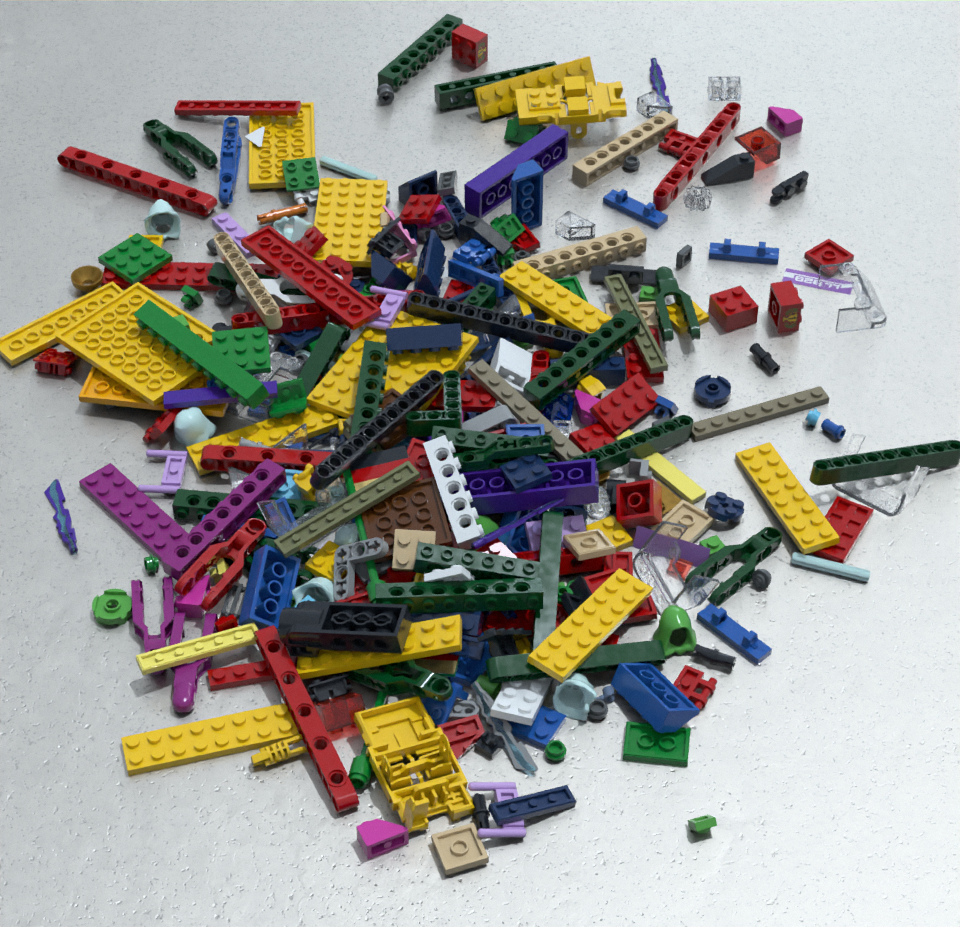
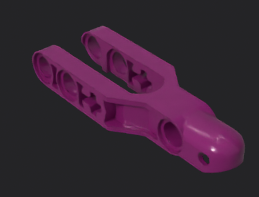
[131,576,175,675]
[169,612,218,712]

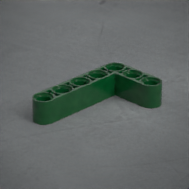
[297,322,349,405]
[406,370,462,437]

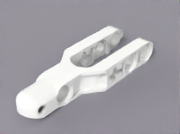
[236,274,343,307]

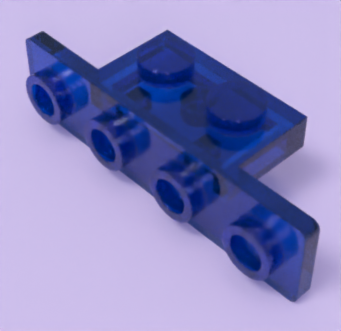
[542,393,574,428]

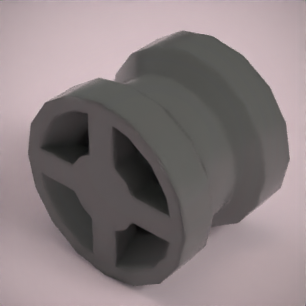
[377,84,394,104]

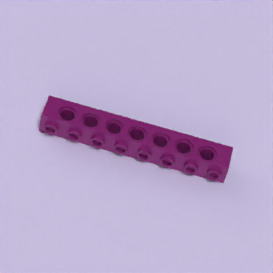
[161,458,287,581]

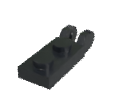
[770,171,809,204]

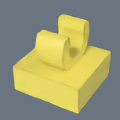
[209,558,230,584]

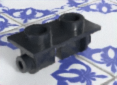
[307,673,352,703]

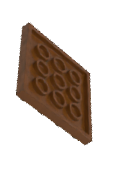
[361,477,453,563]

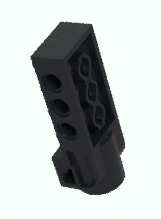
[278,601,412,657]

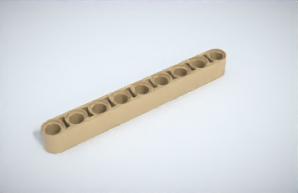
[213,232,283,329]

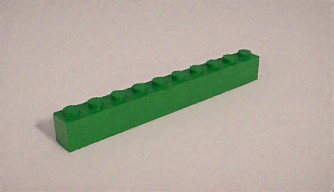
[133,300,270,410]

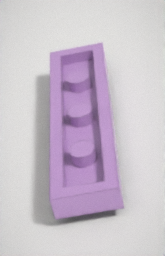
[211,212,255,259]

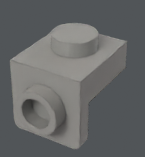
[629,459,652,481]

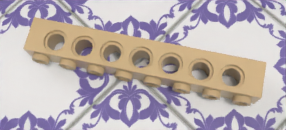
[572,111,678,187]
[512,226,647,279]

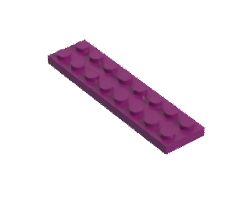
[79,463,188,561]

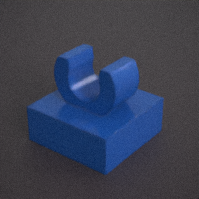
[654,395,679,417]

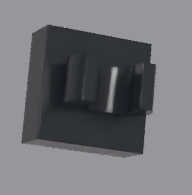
[475,730,505,760]

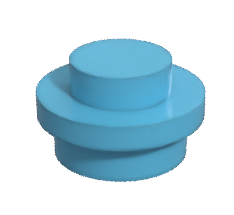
[805,408,821,426]

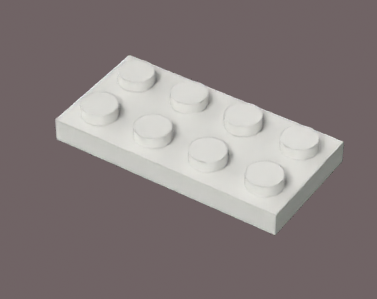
[490,677,554,726]

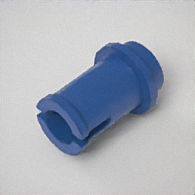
[821,419,846,439]

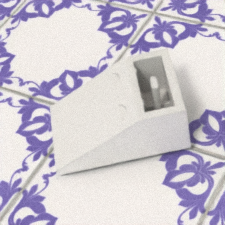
[490,337,532,395]

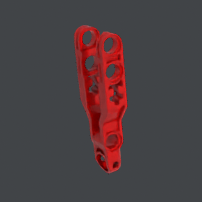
[174,518,266,612]

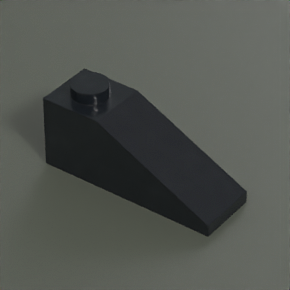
[701,152,755,186]
[459,214,512,256]

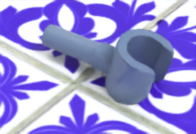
[596,686,615,703]

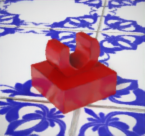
[214,614,239,633]

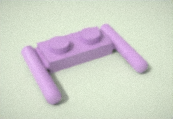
[362,286,408,330]
[138,450,188,494]
[468,782,526,838]

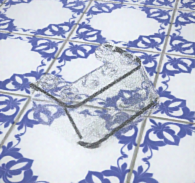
[226,352,305,423]

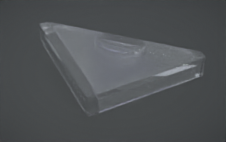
[273,423,309,451]

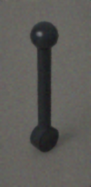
[302,429,336,449]

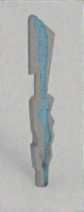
[471,681,538,772]

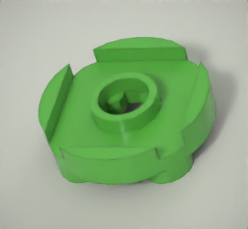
[92,589,132,625]

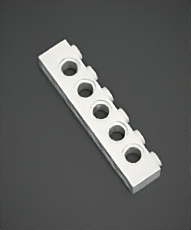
[423,435,485,550]

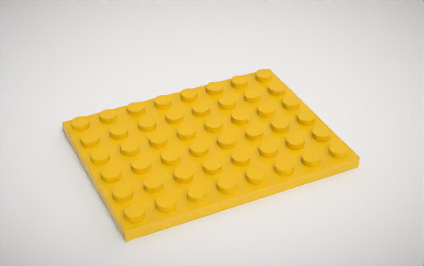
[55,282,214,406]
[306,311,479,418]

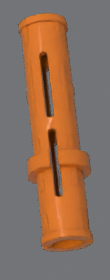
[257,203,308,225]

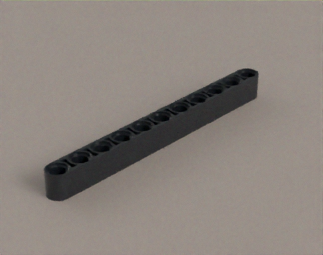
[406,292,591,353]
[310,370,444,490]

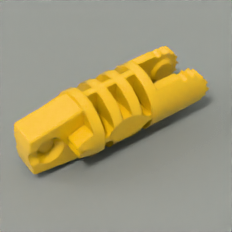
[251,734,308,767]

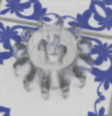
[683,185,712,212]
[584,486,611,520]

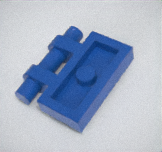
[452,239,497,267]

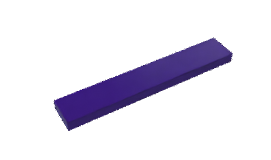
[164,380,278,409]

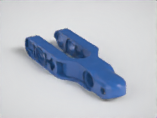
[218,117,242,205]

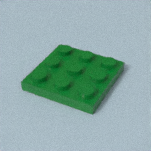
[98,233,173,285]
[212,326,271,374]

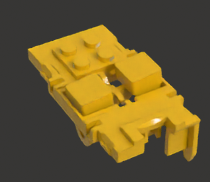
[515,76,627,139]
[354,696,475,833]

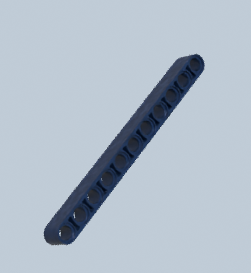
[443,195,519,316]

